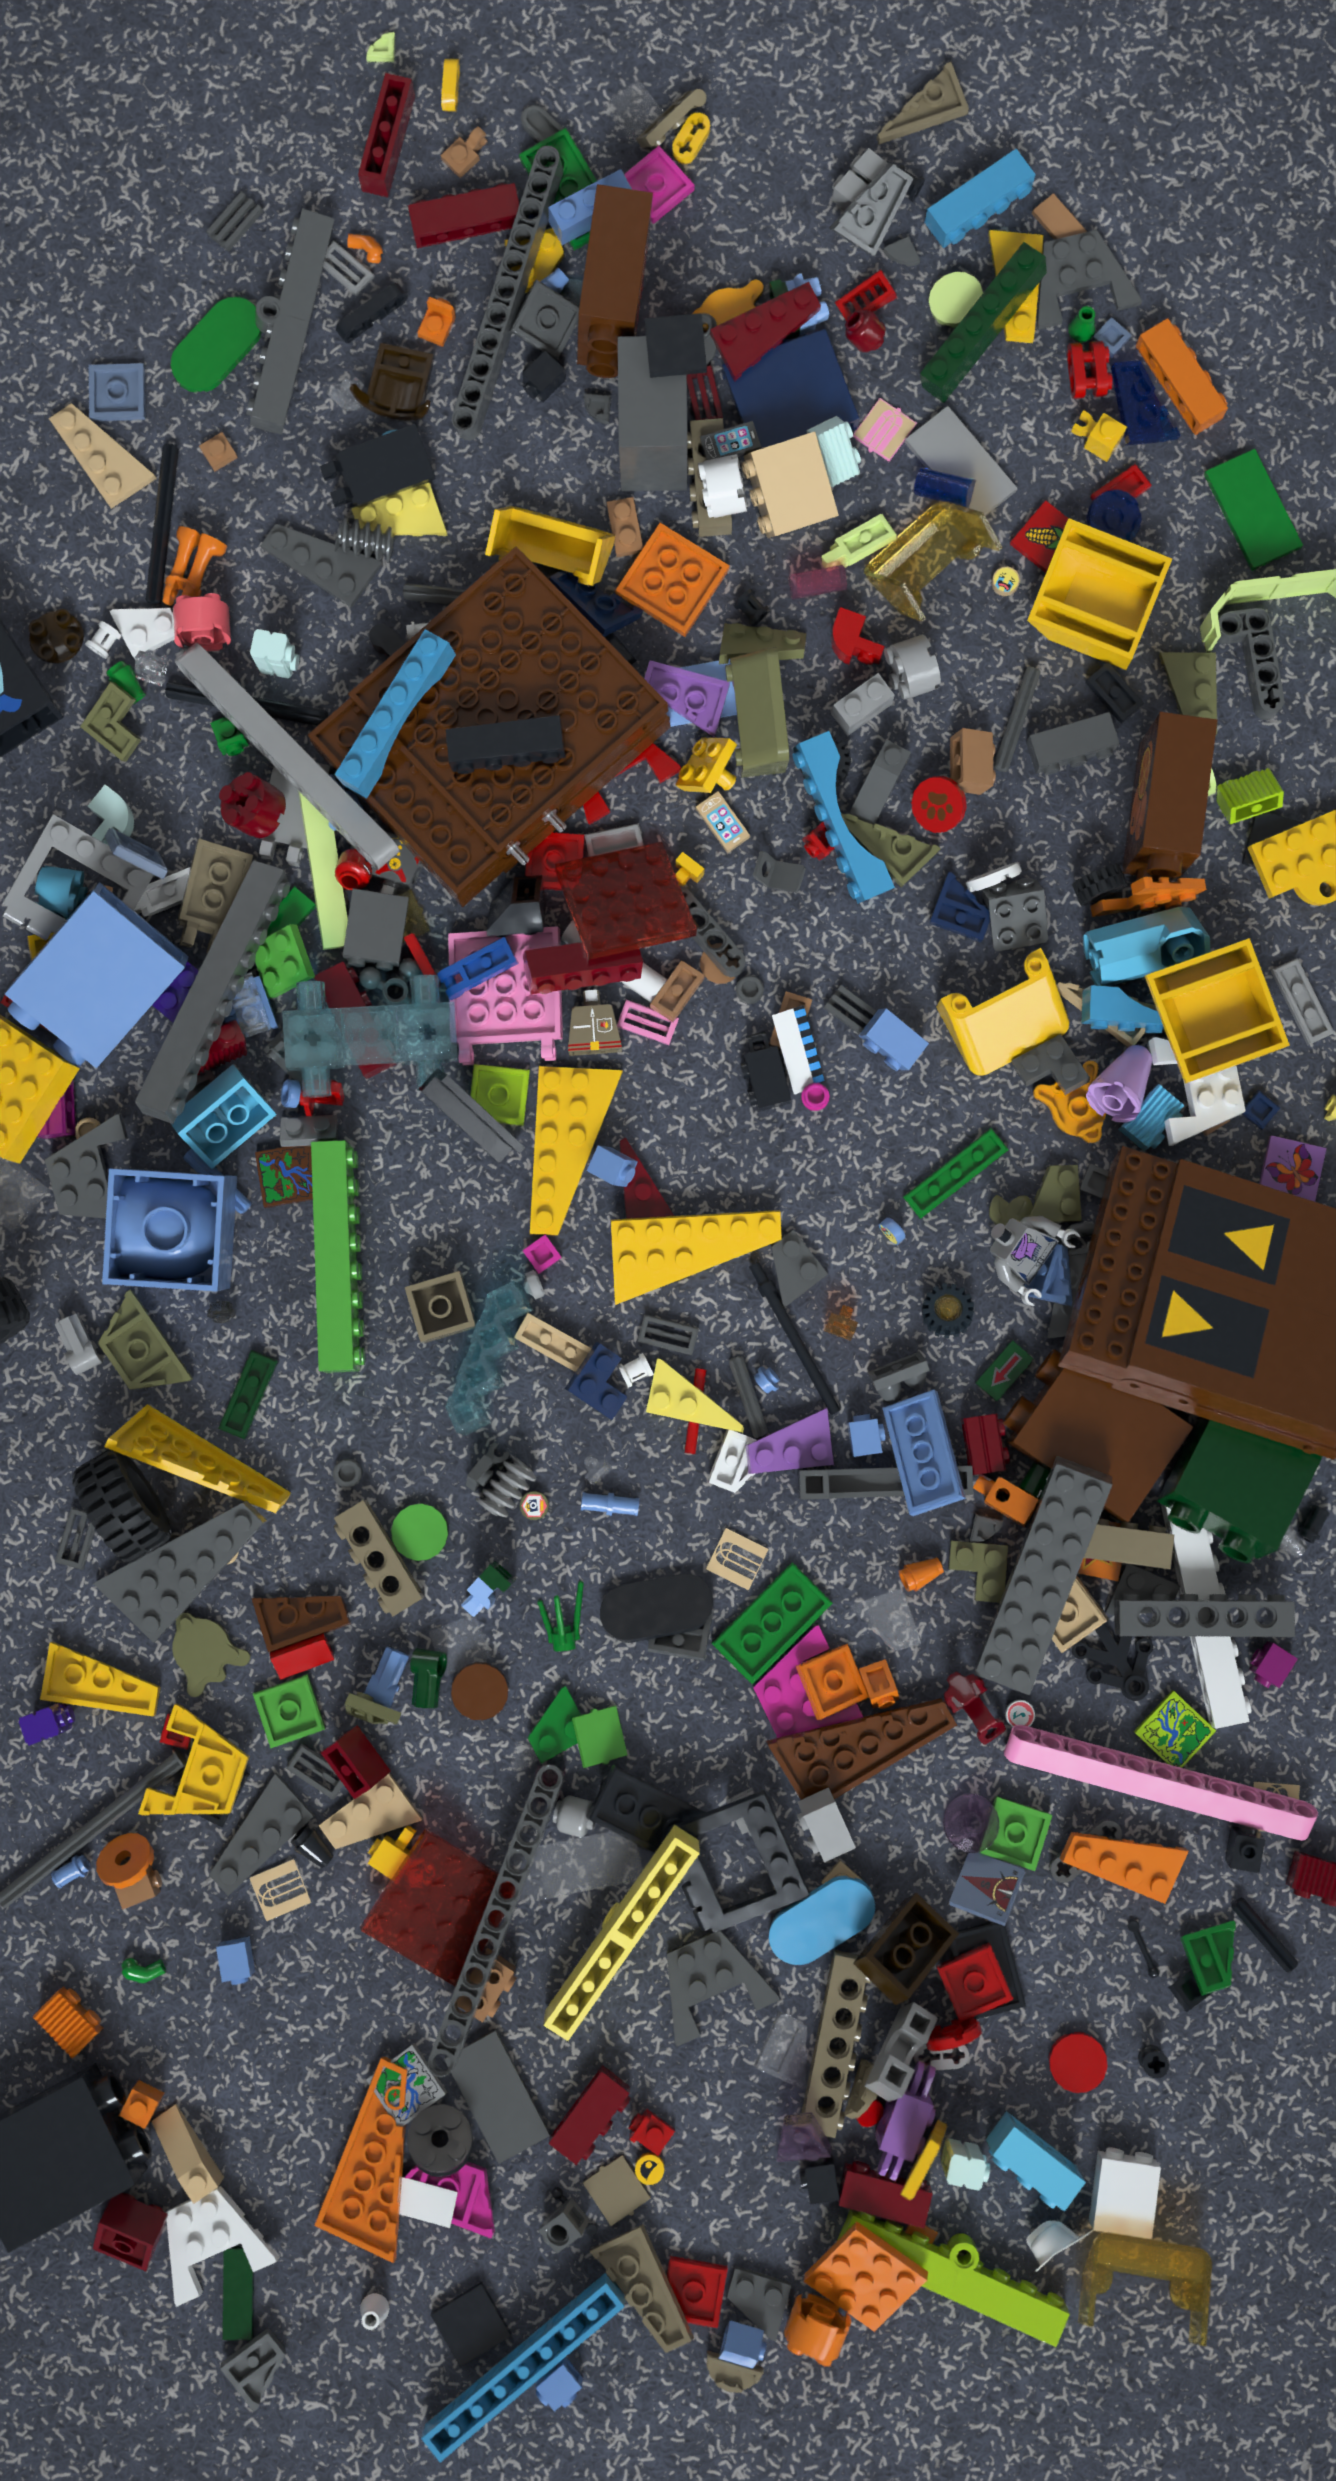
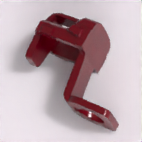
[944,1671,1006,1745]

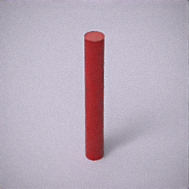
[684,1368,706,1454]

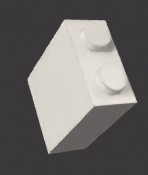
[1089,2148,1161,2239]

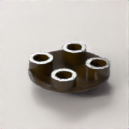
[29,609,84,664]

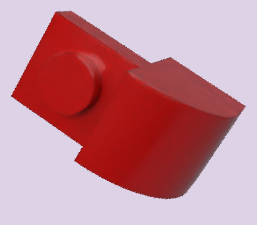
[831,607,885,665]

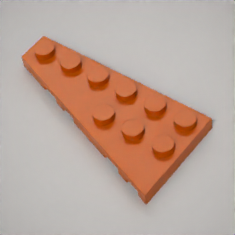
[314,2056,407,2263]

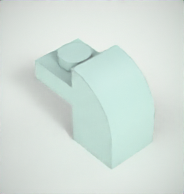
[88,785,134,846]

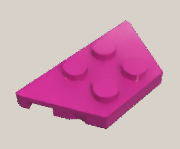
[404,2162,495,2238]

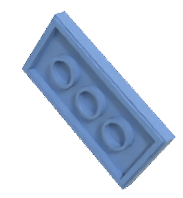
[883,1389,966,1516]

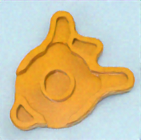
[692,280,763,333]
[1033,1061,1106,1144]

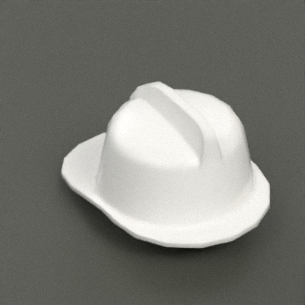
[1026,2220,1093,2272]

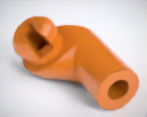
[348,233,383,263]

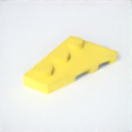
[351,482,447,536]

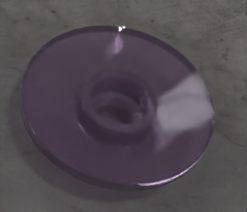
[943,1794,999,1853]

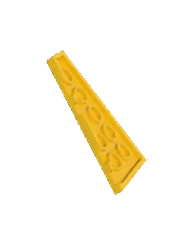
[610,1210,782,1305]

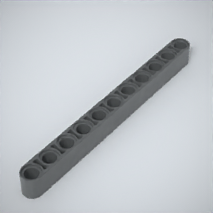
[452,146,564,441]
[428,1765,564,2077]

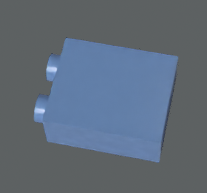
[5,882,188,1069]

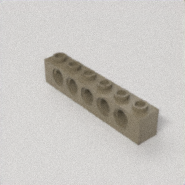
[799,1950,871,2138]

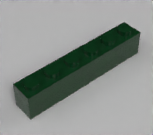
[920,242,1047,403]

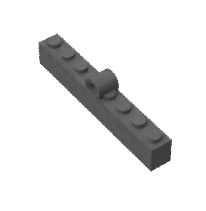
[246,208,334,435]

